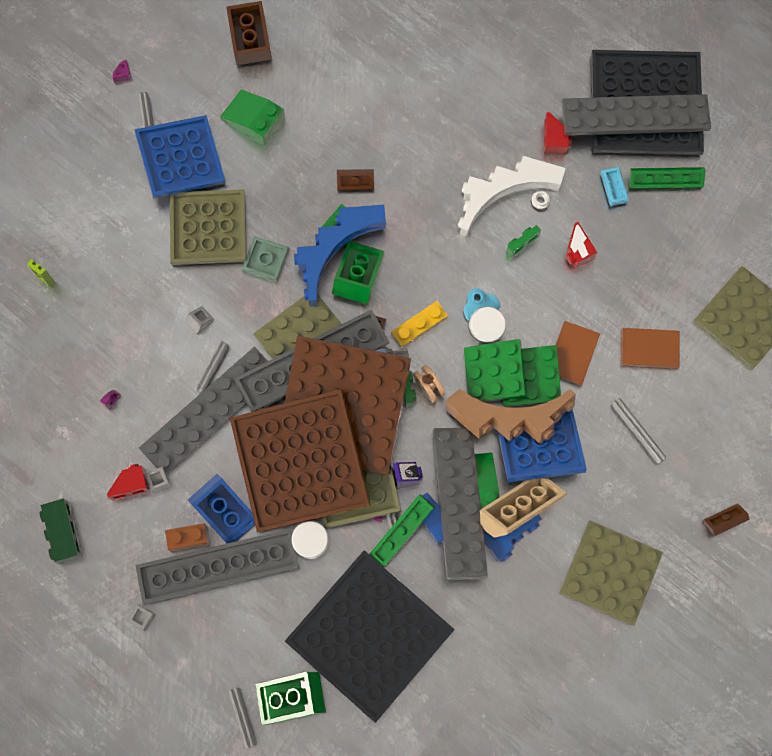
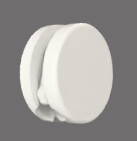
[469,307,506,342]
[292,521,329,559]

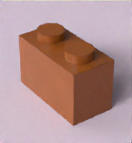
[165,523,210,553]

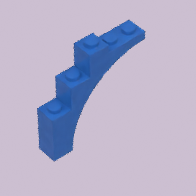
[294,204,386,306]
[422,492,542,561]

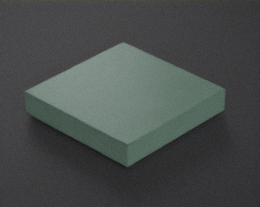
[242,236,290,283]

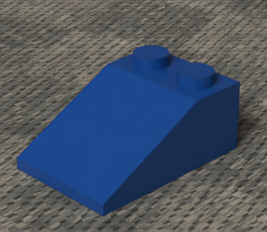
[188,474,255,543]

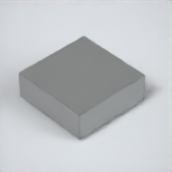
[127,604,155,632]

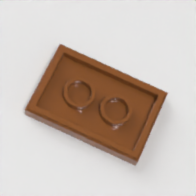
[556,321,600,386]
[621,328,680,369]

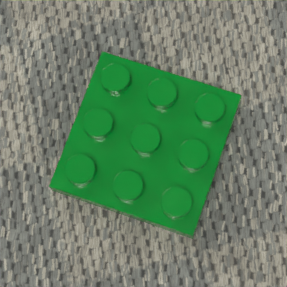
[464,339,527,403]
[503,345,561,408]

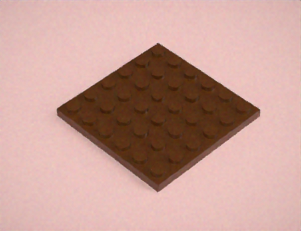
[285,336,412,475]
[230,389,371,532]

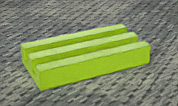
[27,259,55,286]

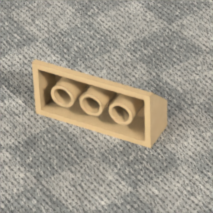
[480,478,567,538]

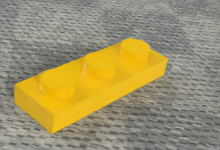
[391,301,448,348]

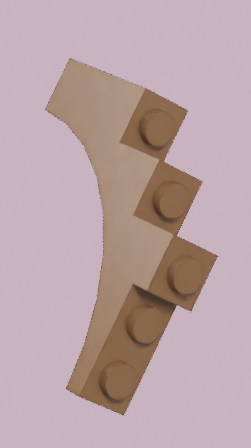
[446,389,576,444]

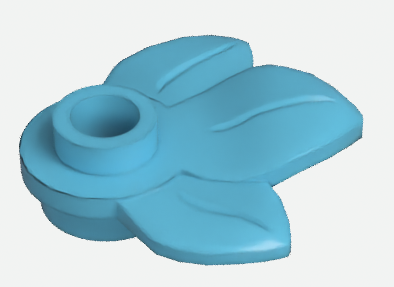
[464,288,501,320]

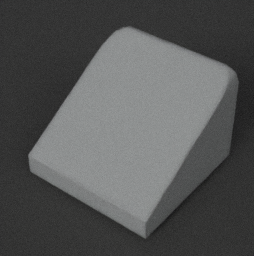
[185,306,214,334]
[145,466,171,494]

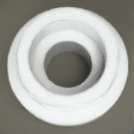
[531,191,550,209]

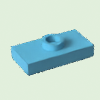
[601,167,629,206]

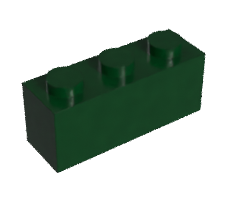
[39,498,82,564]

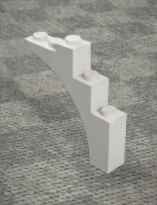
[458,156,566,237]

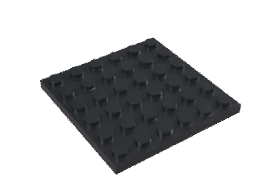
[591,50,704,155]
[285,550,455,723]

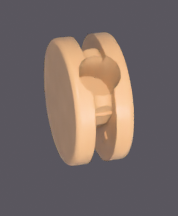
[413,365,445,402]

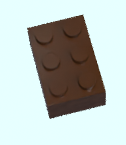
[226,1,272,65]

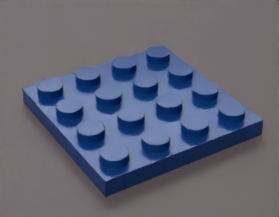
[134,115,225,199]
[498,409,587,483]

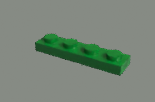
[629,167,706,188]
[369,494,436,567]

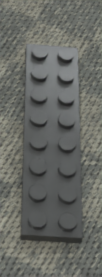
[561,94,711,136]
[234,309,389,412]
[139,346,268,475]
[433,427,488,580]
[135,529,299,605]

